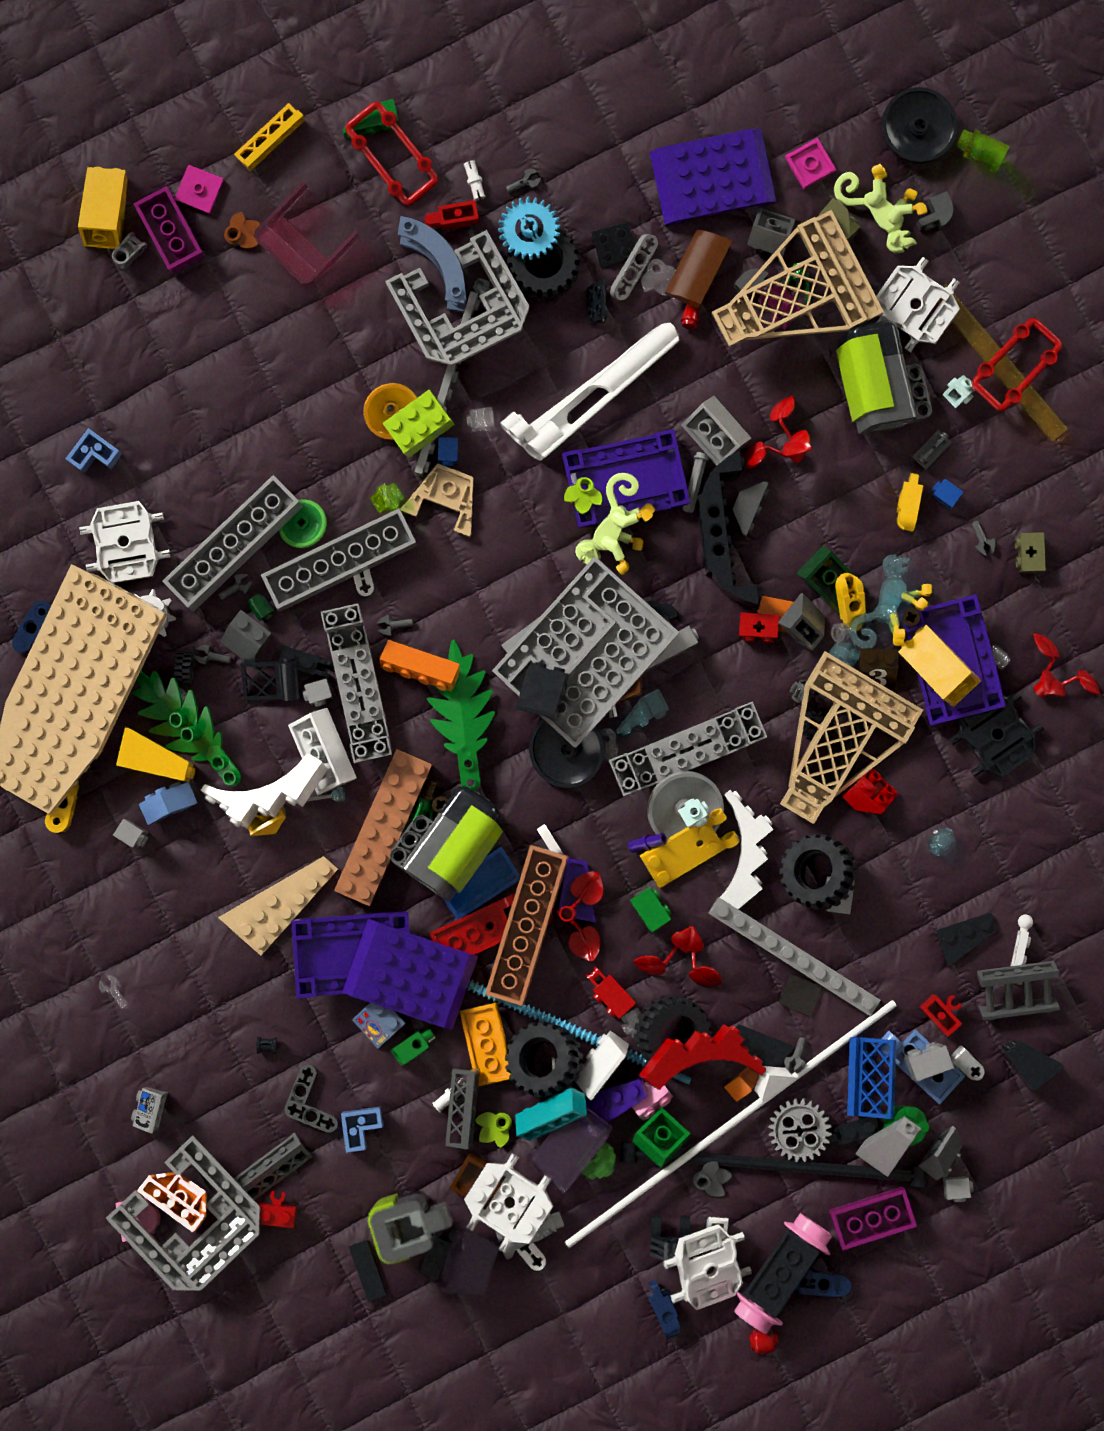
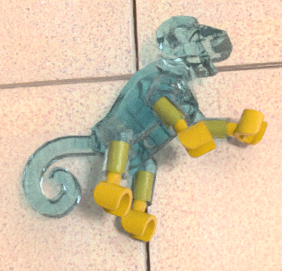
[849,554,932,648]

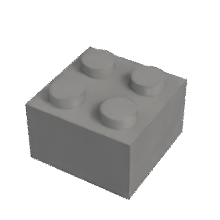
[903,1042,954,1081]

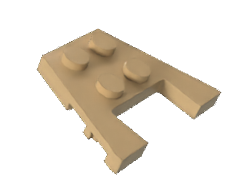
[400,464,473,537]

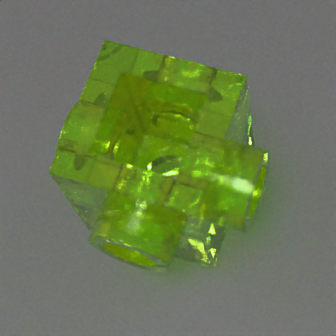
[370,482,404,514]

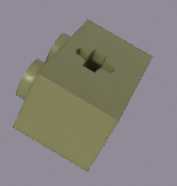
[1015,532,1046,574]

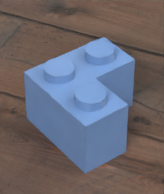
[65,428,123,474]
[139,782,197,825]
[341,1106,384,1153]

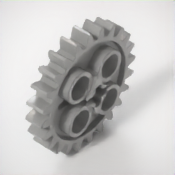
[769,1098,832,1162]

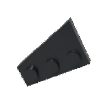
[935,912,997,967]
[736,1024,796,1067]

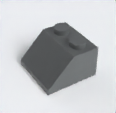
[747,207,795,256]
[220,610,273,660]
[919,1126,963,1181]

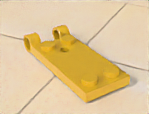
[640,808,740,888]

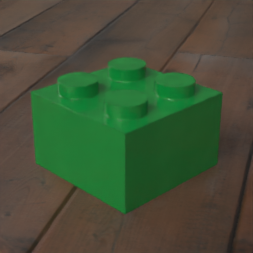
[629,887,672,932]
[632,1108,690,1168]

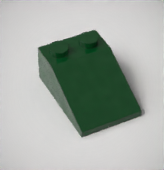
[796,546,867,616]

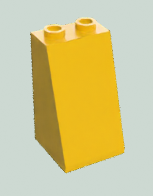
[78,167,128,249]
[898,625,982,707]
[116,728,195,782]

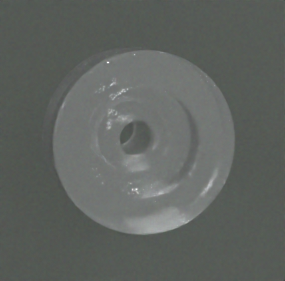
[831,623,851,643]

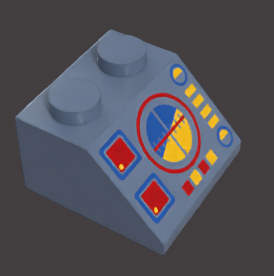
[352,1003,406,1048]

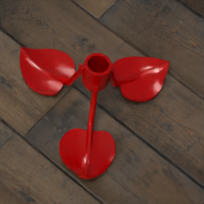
[743,395,812,472]
[1033,633,1102,698]
[549,872,603,962]
[633,926,723,987]

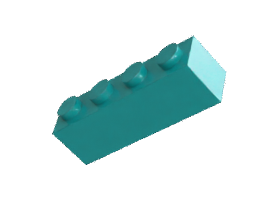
[515,1088,587,1141]

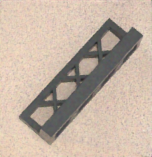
[445,1068,480,1149]
[233,1133,313,1201]

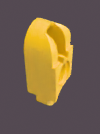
[896,473,923,532]
[835,573,866,632]
[45,783,79,833]

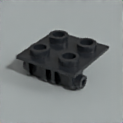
[591,221,637,268]
[586,279,607,325]

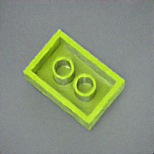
[383,390,455,458]

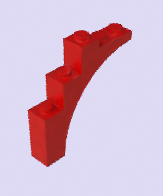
[639,1025,767,1090]

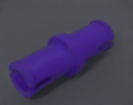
[628,833,667,853]

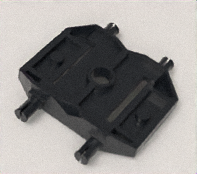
[948,692,1044,778]

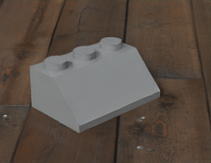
[681,396,751,466]

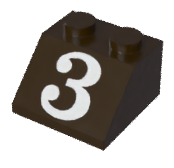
[857,648,899,689]

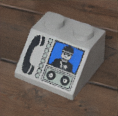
[131,1087,168,1133]

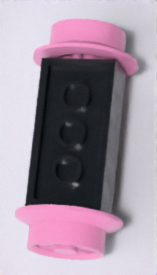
[734,1213,832,1334]

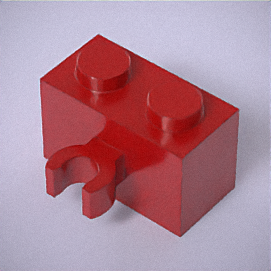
[919,994,962,1037]
[257,1190,297,1228]

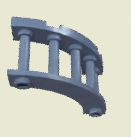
[397,216,466,313]

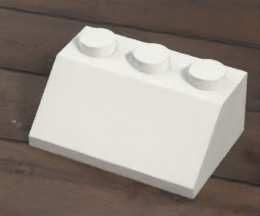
[575,1031,629,1100]

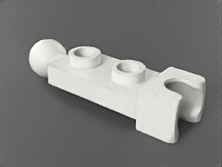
[1011,914,1033,985]

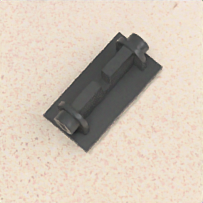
[912,430,952,470]

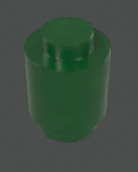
[248,593,275,622]

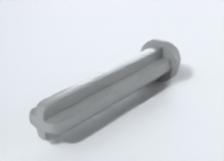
[683,452,709,513]

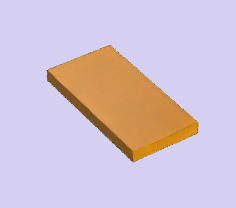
[460,1002,511,1086]

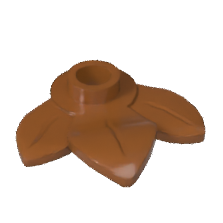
[224,212,260,249]

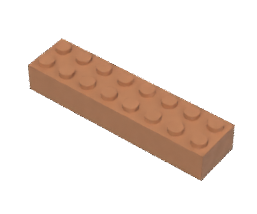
[334,749,433,906]
[485,845,569,1006]

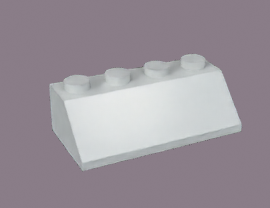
[288,708,356,796]

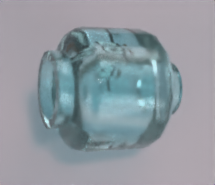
[829,642,859,667]
[927,827,956,856]

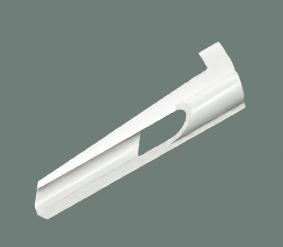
[500,323,679,460]

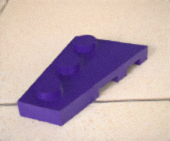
[557,858,595,922]

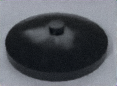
[881,87,958,164]
[529,719,606,788]

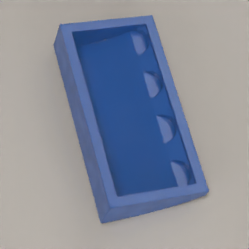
[444,845,521,920]

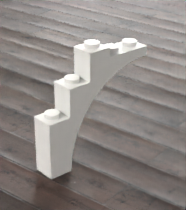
[201,753,328,828]
[720,790,773,909]

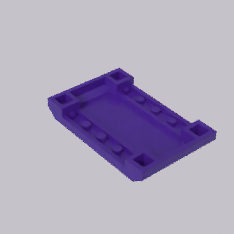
[650,128,776,226]
[562,429,690,528]
[901,594,1006,726]
[291,912,410,999]
[342,918,478,1030]

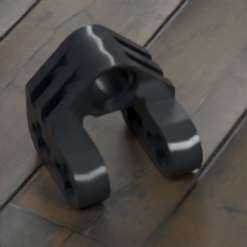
[650,1215,690,1261]

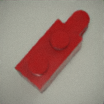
[425,200,479,231]
[586,966,636,1019]

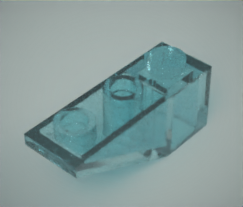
[615,689,669,737]

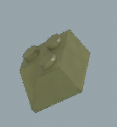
[818,198,861,243]

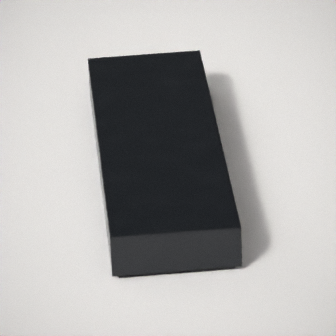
[348,1239,387,1302]

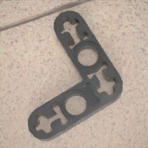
[284,1064,339,1133]

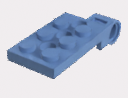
[877,1029,965,1104]

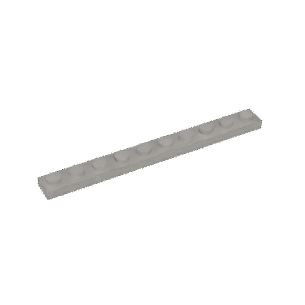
[415,291,481,477]
[708,897,881,1017]

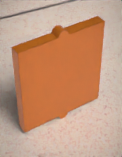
[756,596,794,633]

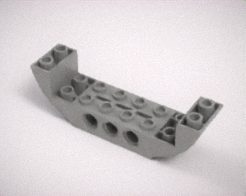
[321,604,392,763]
[609,701,767,796]

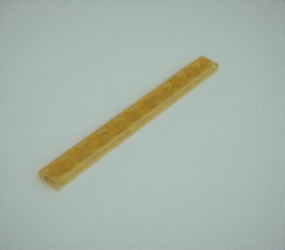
[937,284,1067,442]

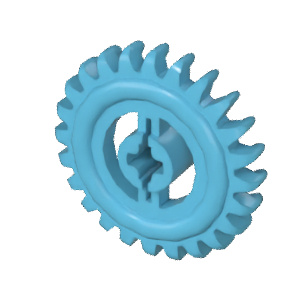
[498,197,561,260]

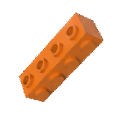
[380,640,460,692]

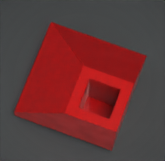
[842,768,899,814]

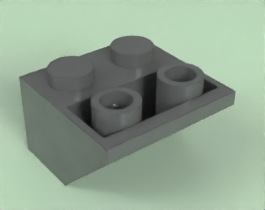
[778,593,825,651]

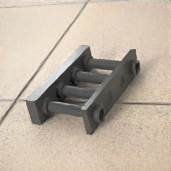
[977,961,1060,1020]

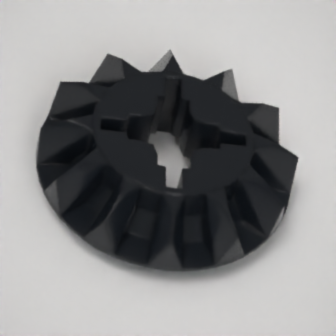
[802,711,831,741]

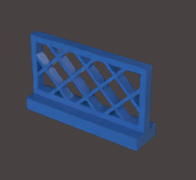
[847,1037,897,1119]

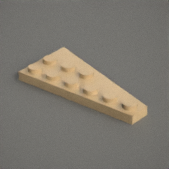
[218,856,338,956]

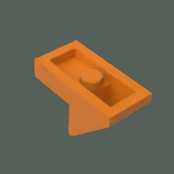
[724,1067,759,1102]

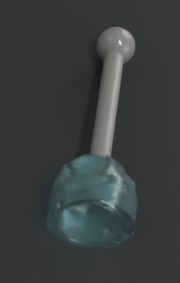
[306,786,346,802]

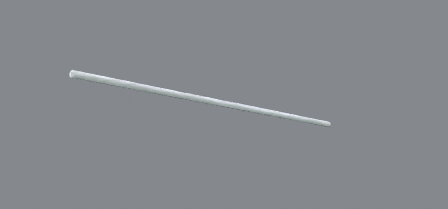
[565,1000,897,1248]

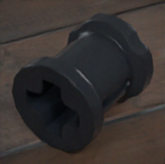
[256,1036,278,1054]

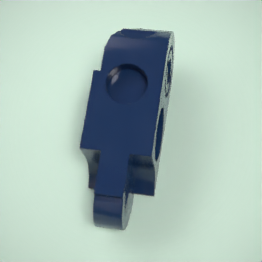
[12,601,52,653]
[797,1270,851,1297]
[648,1279,680,1340]

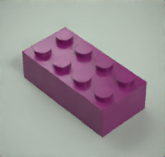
[133,186,205,275]
[828,1187,917,1250]

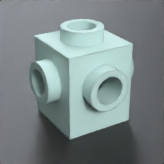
[943,375,975,408]
[678,798,710,829]

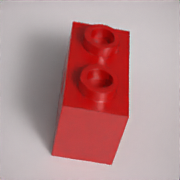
[739,612,779,643]

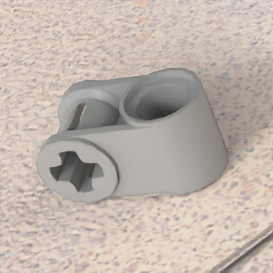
[112,232,147,269]
[950,1045,985,1080]

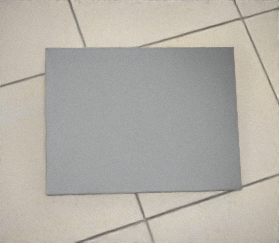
[492,556,680,748]

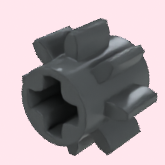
[789,680,815,704]

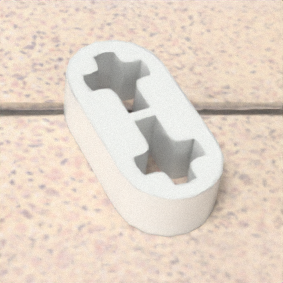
[353,569,374,597]
[537,824,563,854]
[517,1242,546,1271]

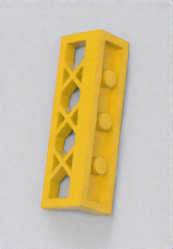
[234,103,305,172]

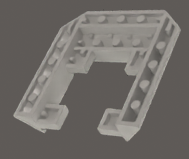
[385,230,530,366]
[106,1135,260,1290]

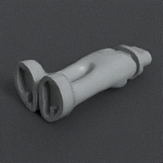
[495,1211,564,1260]

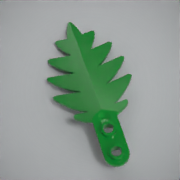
[427,640,495,791]
[132,671,241,787]

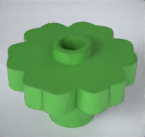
[579,1141,616,1180]

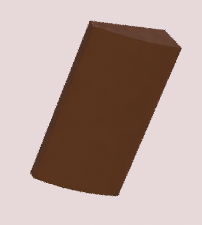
[664,229,732,310]
[449,1152,534,1224]

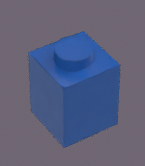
[438,437,458,467]
[931,479,963,510]

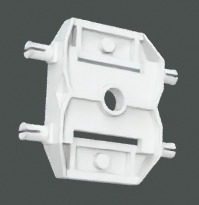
[876,257,960,352]
[79,501,170,584]
[464,1153,553,1253]
[663,1224,752,1310]

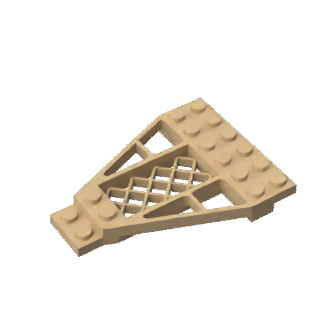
[712,210,884,347]
[780,651,923,824]

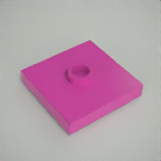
[784,138,836,190]
[174,165,224,214]

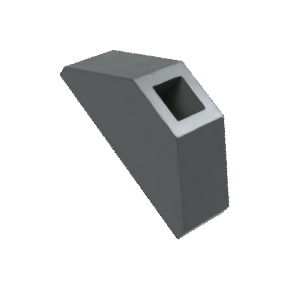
[731,482,769,538]

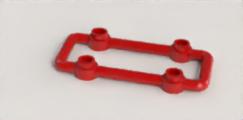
[346,102,438,205]
[972,318,1063,411]

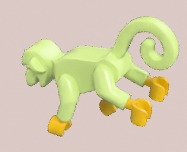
[834,164,928,254]
[575,473,655,575]

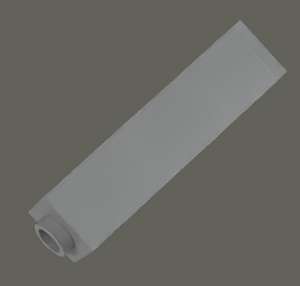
[643,626,699,674]
[856,1117,921,1177]

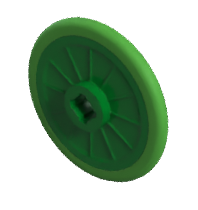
[279,500,327,548]

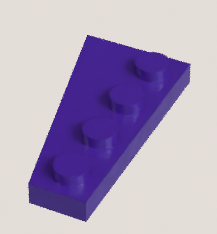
[578,1078,648,1137]

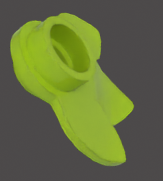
[564,477,602,514]
[475,1112,512,1148]

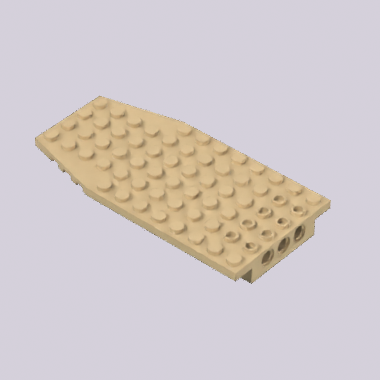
[0,564,167,814]

